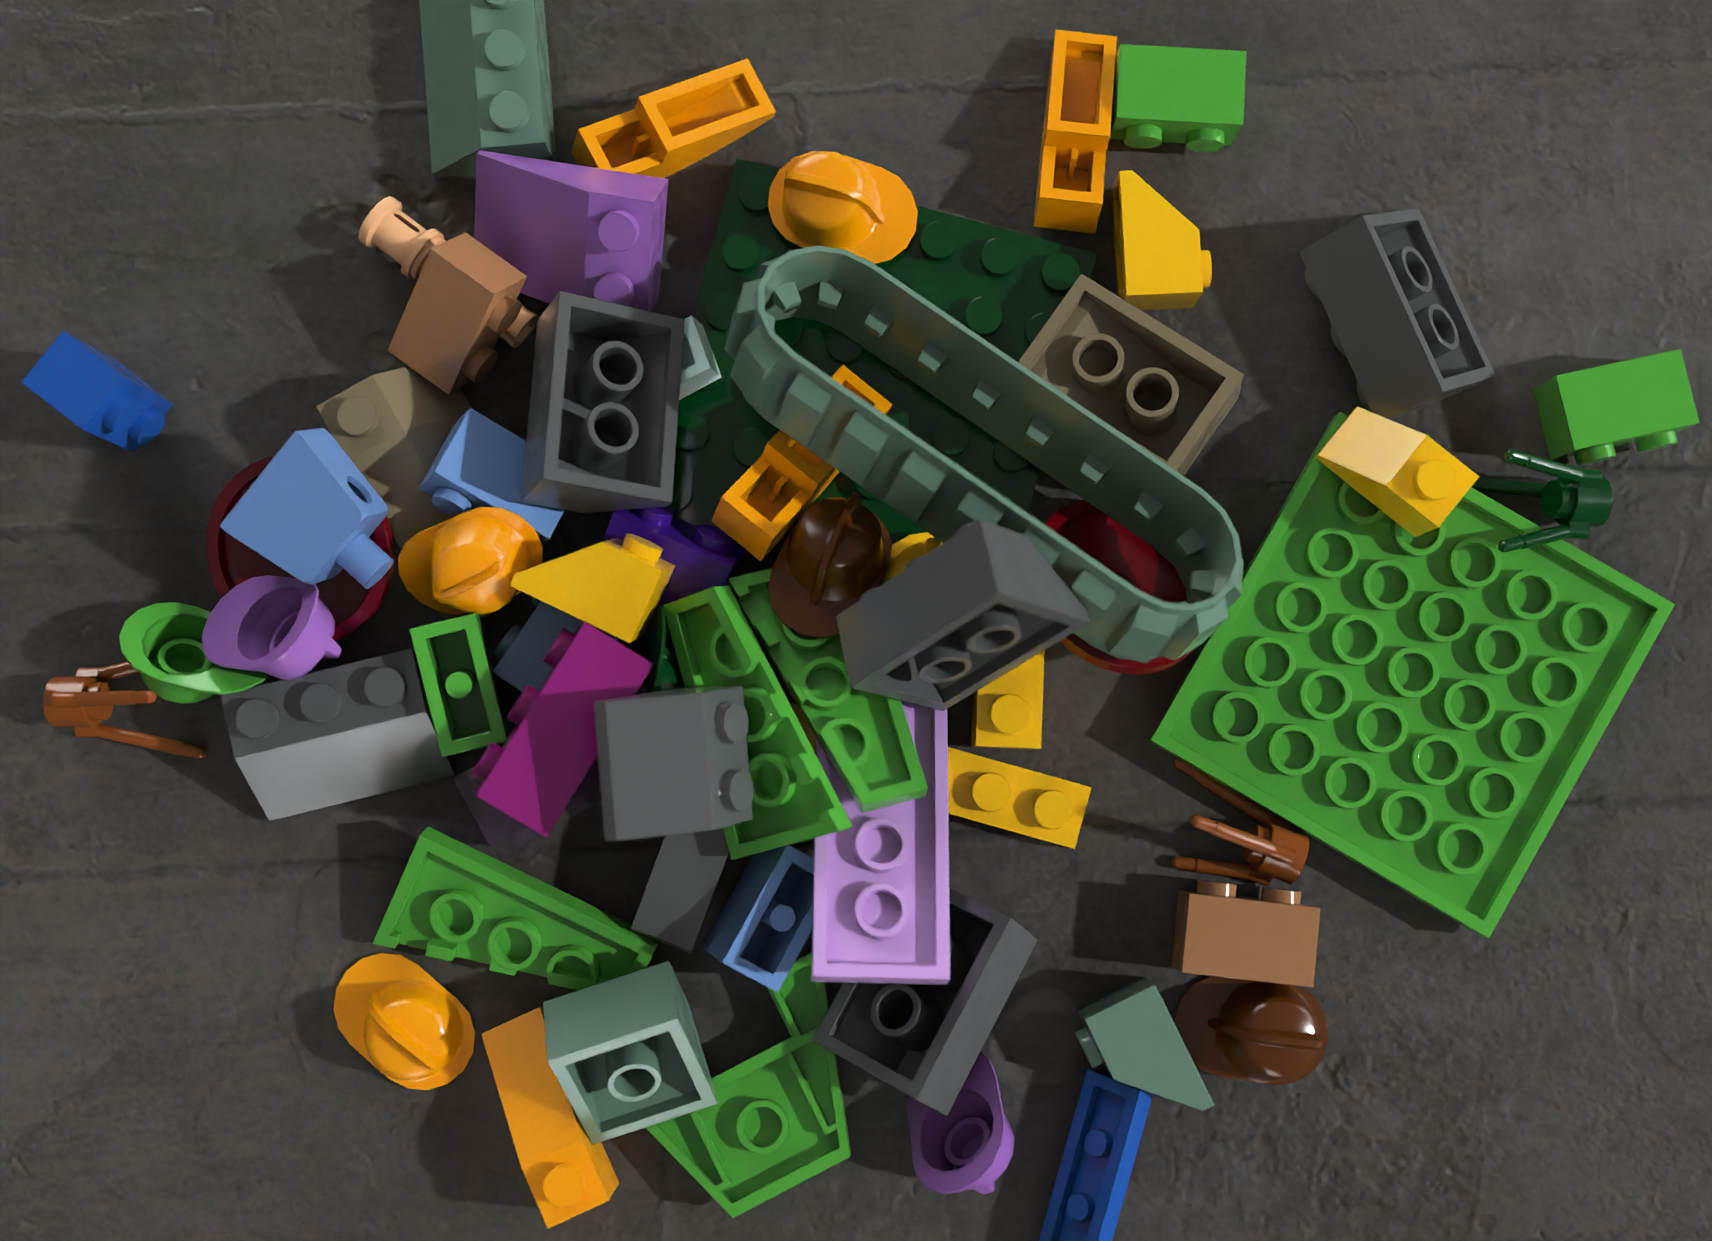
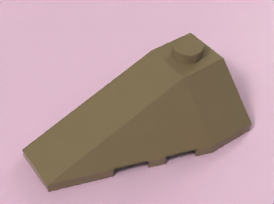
[316,366,512,621]

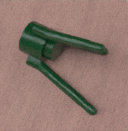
[1472,449,1613,552]

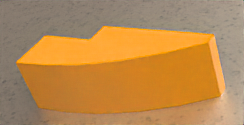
[1033,29,1117,234]
[571,58,776,178]
[711,365,893,561]

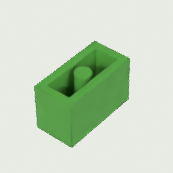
[1110,44,1247,152]
[1533,349,1700,466]
[409,613,511,757]

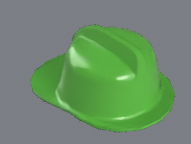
[119,602,270,704]

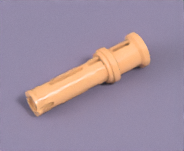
[358,196,538,348]

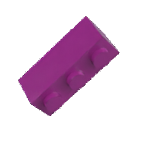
[471,622,654,838]

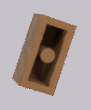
[387,232,527,395]
[1171,880,1320,987]

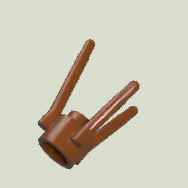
[43,661,207,759]
[1171,758,1309,887]

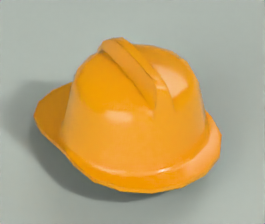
[768,151,918,264]
[398,507,543,615]
[333,953,476,1090]

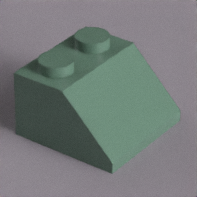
[543,961,718,1145]

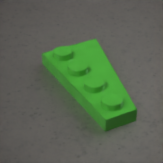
[728,568,928,813]
[663,585,853,860]
[372,826,659,991]

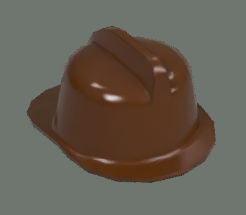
[768,492,892,639]
[1174,976,1329,1085]

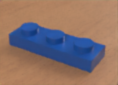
[1039,1069,1153,1241]

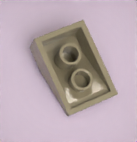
[1018,274,1244,476]

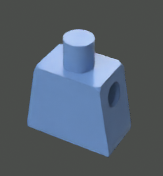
[219,428,394,589]

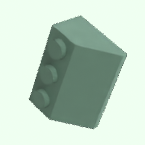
[419,0,557,178]

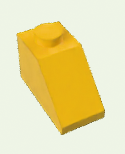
[1111,170,1212,310]
[1315,406,1479,537]
[510,533,675,643]

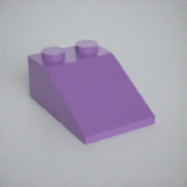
[474,150,668,312]

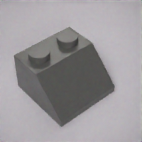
[594,686,754,841]

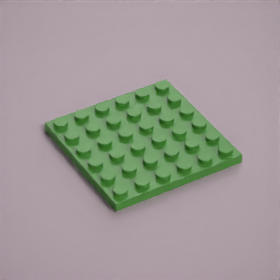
[1147,412,1675,938]

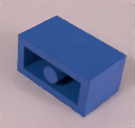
[21,330,173,453]

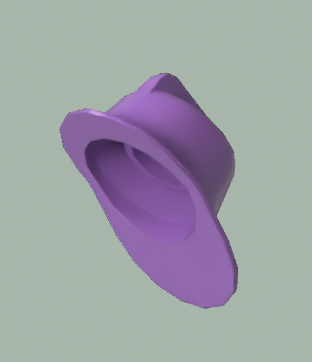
[202,575,342,680]
[907,1051,1014,1194]

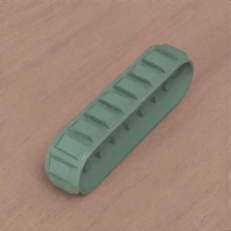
[724,245,1244,663]

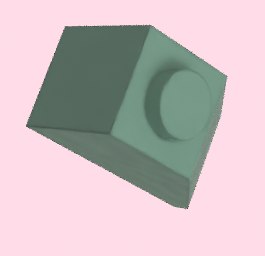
[1074,977,1214,1111]

